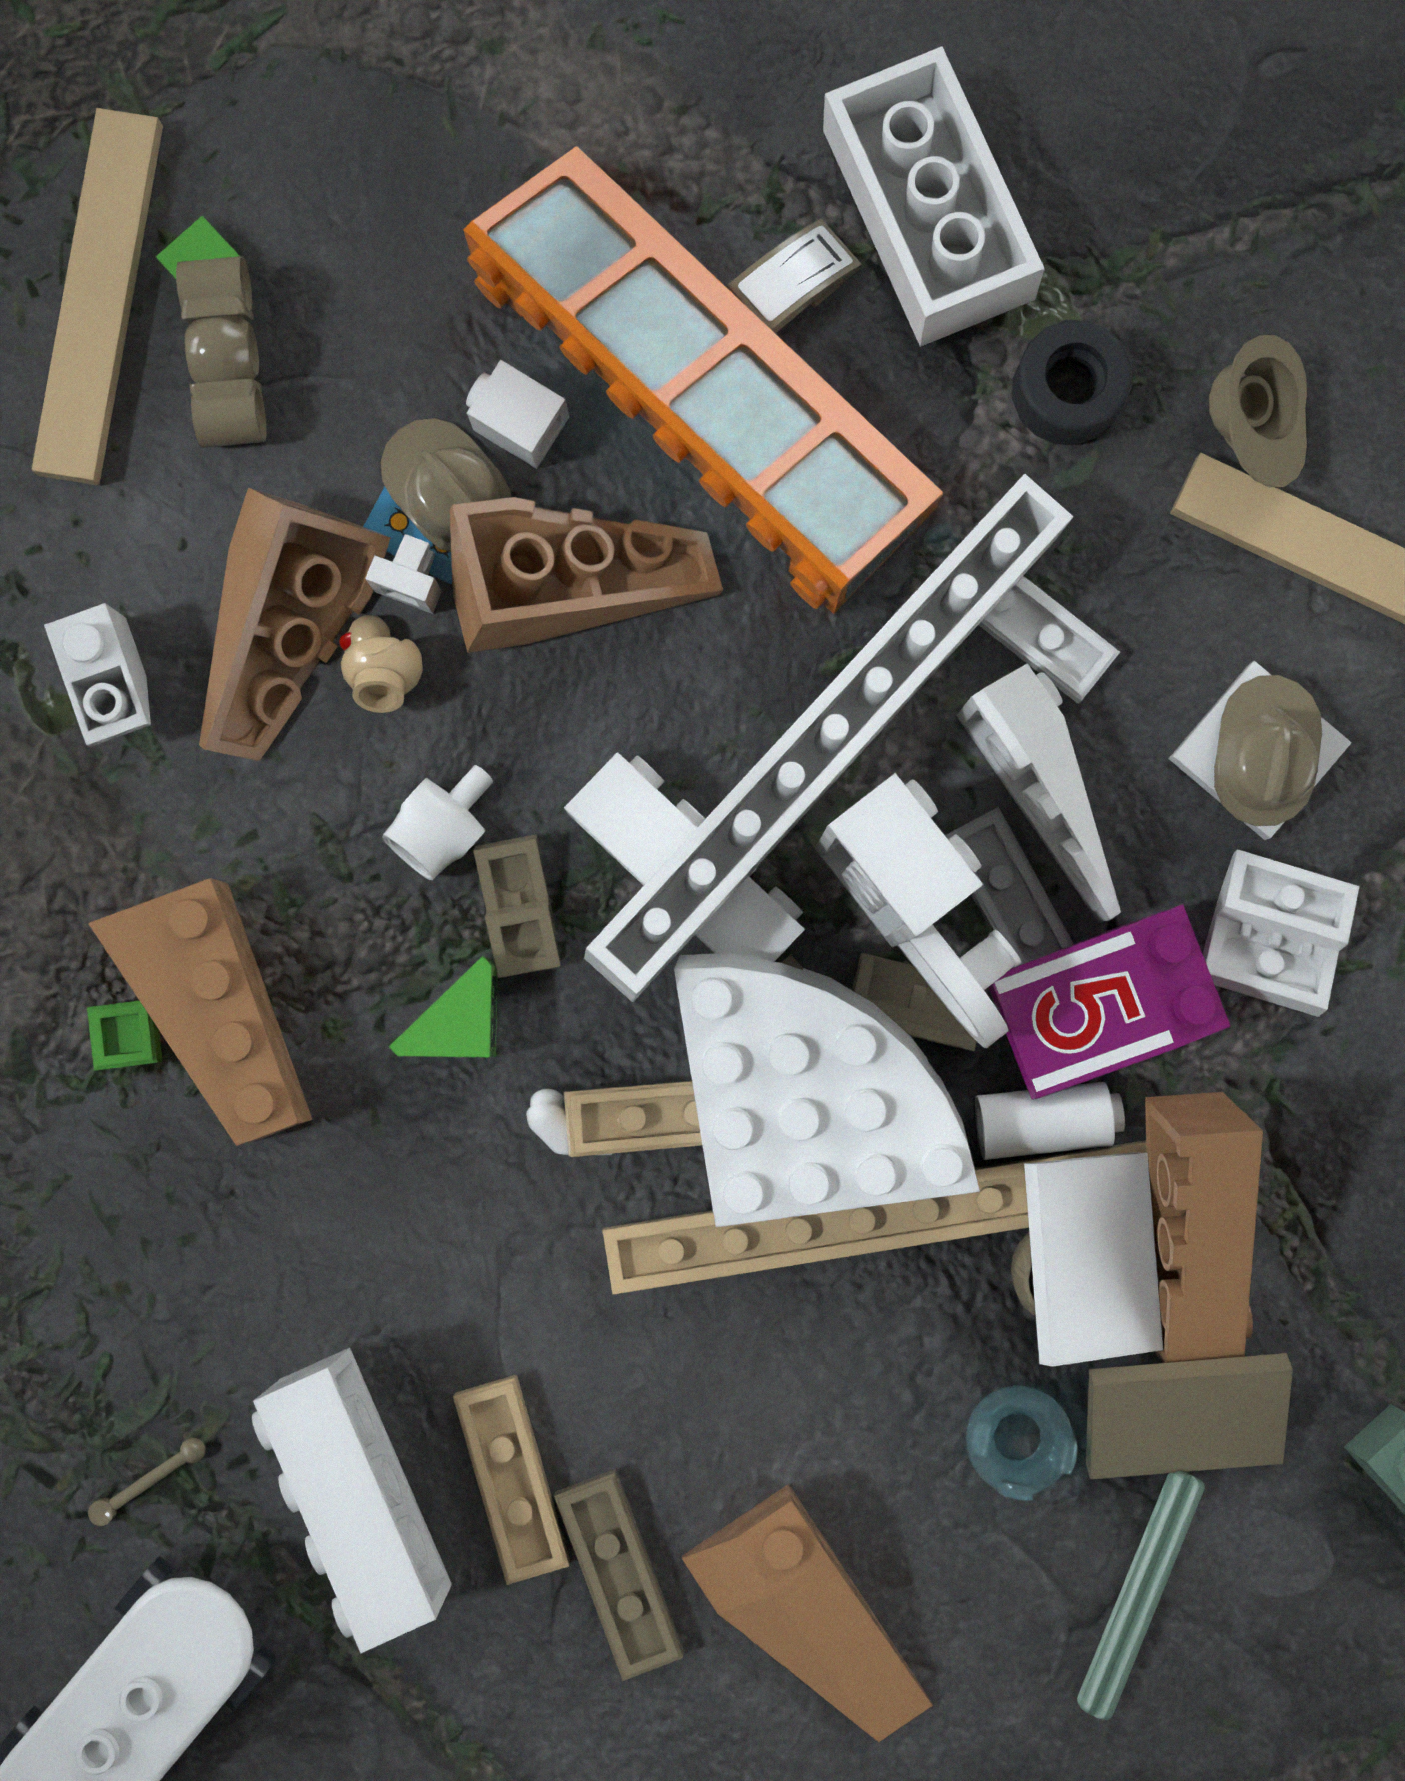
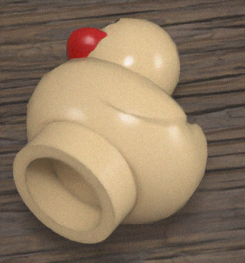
[339,615,423,713]

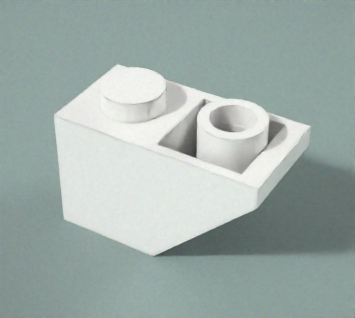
[44,603,151,747]

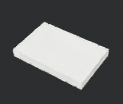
[1024,1152,1163,1367]

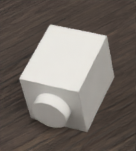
[466,360,569,469]

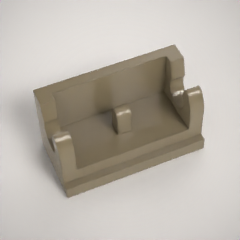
[851,952,987,1051]

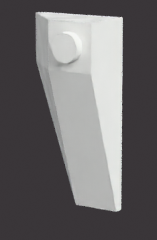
[956,663,1121,923]

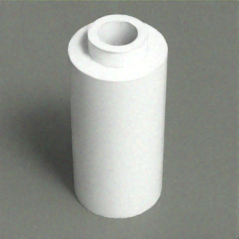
[975,1082,1125,1160]

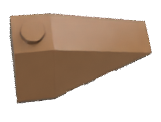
[199,488,391,761]
[450,497,723,653]
[682,1484,933,1742]

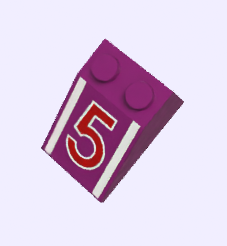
[988,904,1230,1100]

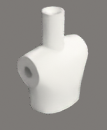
[382,765,493,880]

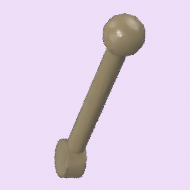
[88,1438,206,1526]

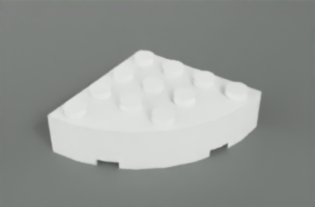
[674,953,980,1227]

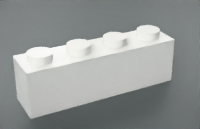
[564,752,805,962]

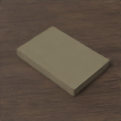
[1086,1353,1293,1480]

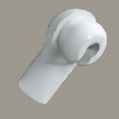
[526,1089,612,1155]

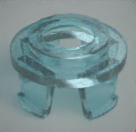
[966,1385,1077,1501]

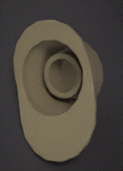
[1209,335,1307,488]
[380,418,511,552]
[1214,675,1322,826]

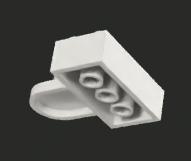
[815,773,1021,1048]

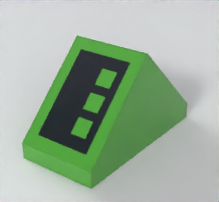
[389,956,498,1057]

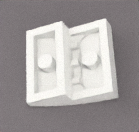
[1203,849,1359,1017]

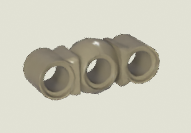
[176,256,267,448]

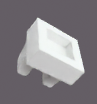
[365,534,442,614]

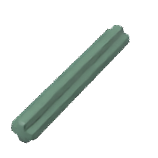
[1077,1471,1205,1720]

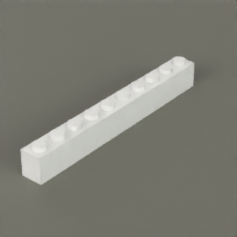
[584,474,1073,1002]

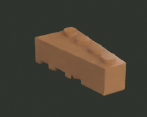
[88,878,313,1146]
[1145,1092,1263,1363]

